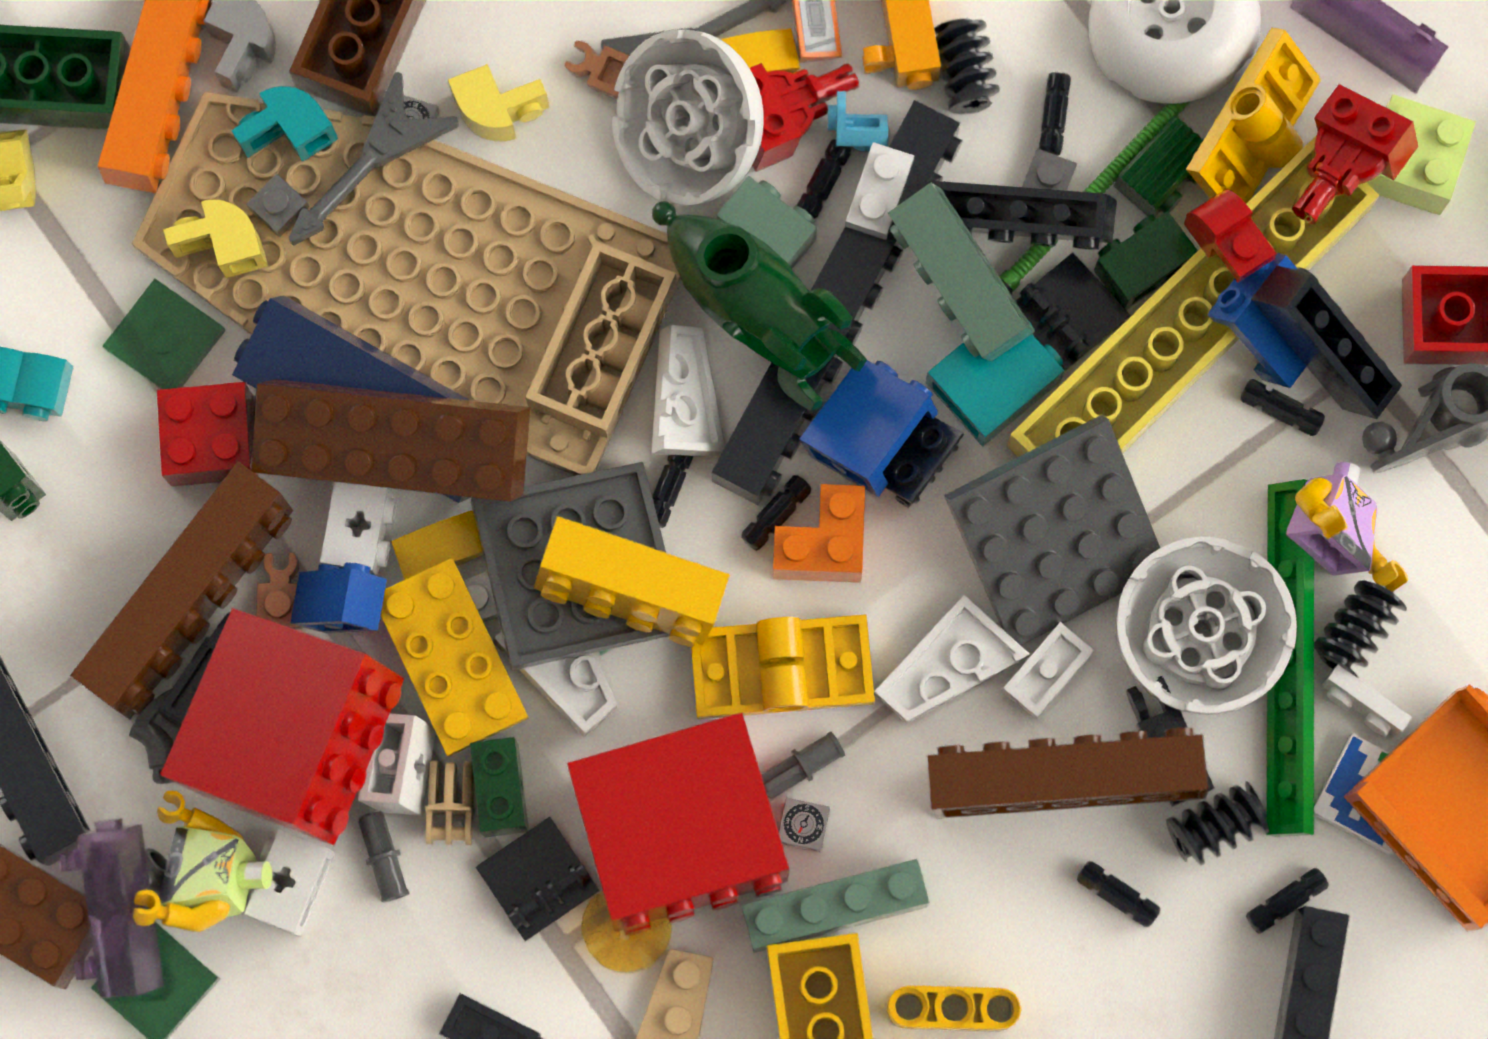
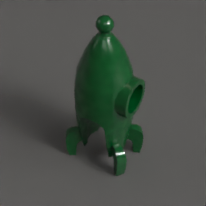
[652,201,867,411]

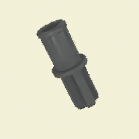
[761,731,846,798]
[358,811,410,903]

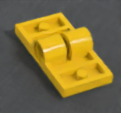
[1186,27,1322,203]
[381,557,529,757]
[691,614,875,720]

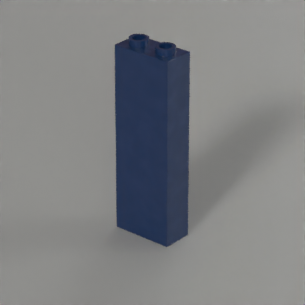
[232,295,471,503]

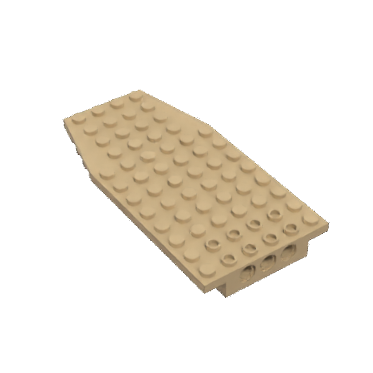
[132,92,681,476]

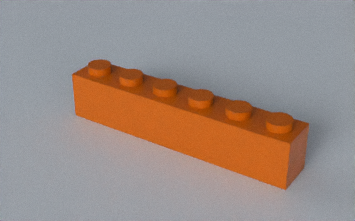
[97,0,212,193]

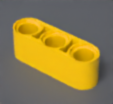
[887,985,1021,1031]

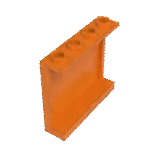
[1344,684,1488,931]

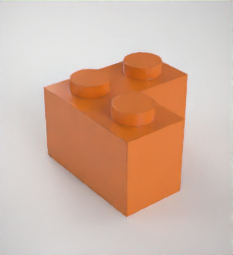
[773,484,865,583]

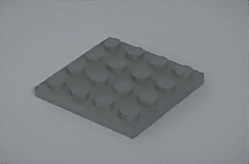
[944,414,1160,645]
[471,462,669,671]

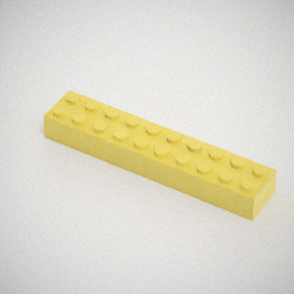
[1007,136,1379,457]

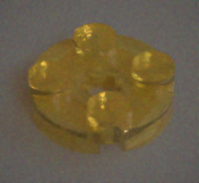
[581,890,672,974]

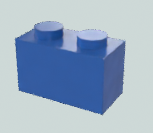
[290,562,387,633]

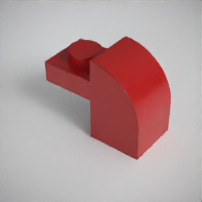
[1184,189,1277,282]

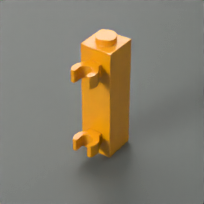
[862,0,941,90]

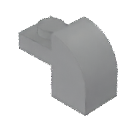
[204,0,276,93]

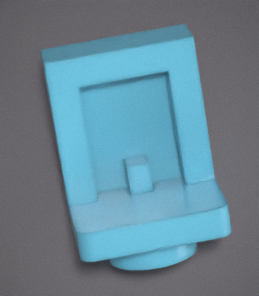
[828,91,889,151]

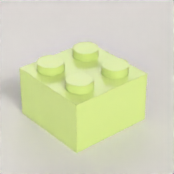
[1366,94,1476,215]

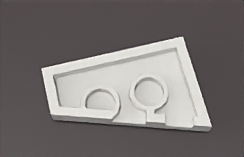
[651,325,725,457]
[874,595,1030,724]
[493,631,618,737]

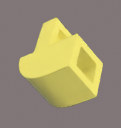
[448,64,550,141]
[0,129,36,211]
[163,199,268,278]

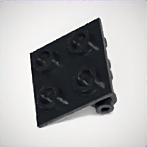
[1015,252,1131,371]
[882,415,964,508]
[476,817,600,942]

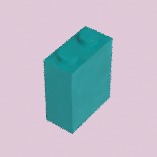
[925,319,1065,447]

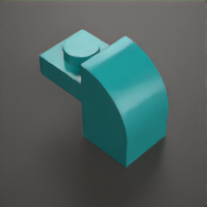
[231,86,339,162]

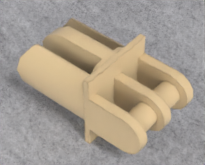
[425,761,475,845]

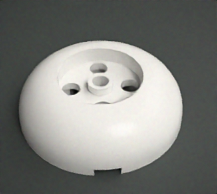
[1088,0,1261,104]
[611,30,764,206]
[1116,536,1297,715]

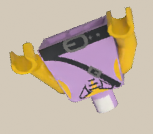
[1286,462,1409,592]

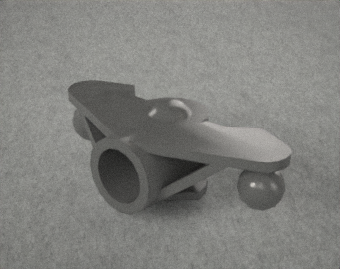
[1362,363,1488,474]

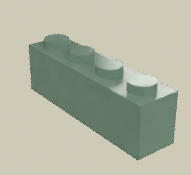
[888,183,1035,361]
[742,858,930,953]

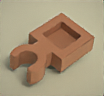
[564,41,629,100]
[256,553,303,630]

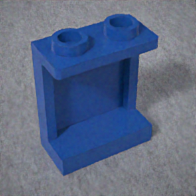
[1208,253,1306,388]
[799,360,938,497]

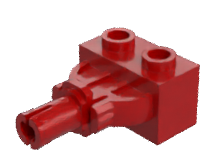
[750,63,859,172]
[1292,84,1418,225]

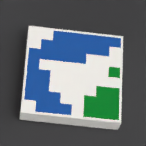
[1314,733,1394,856]

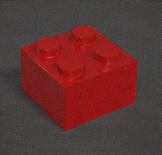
[1402,265,1488,365]
[157,382,258,487]

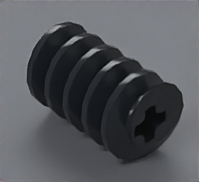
[934,18,1000,114]
[1314,580,1407,678]
[1166,781,1269,866]

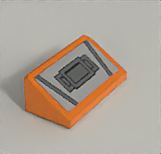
[792,0,842,63]

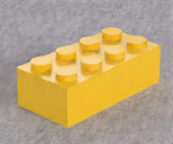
[533,516,730,647]
[767,933,873,1039]

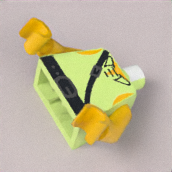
[133,790,273,932]

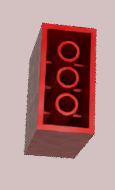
[160,608,405,846]
[567,712,789,936]

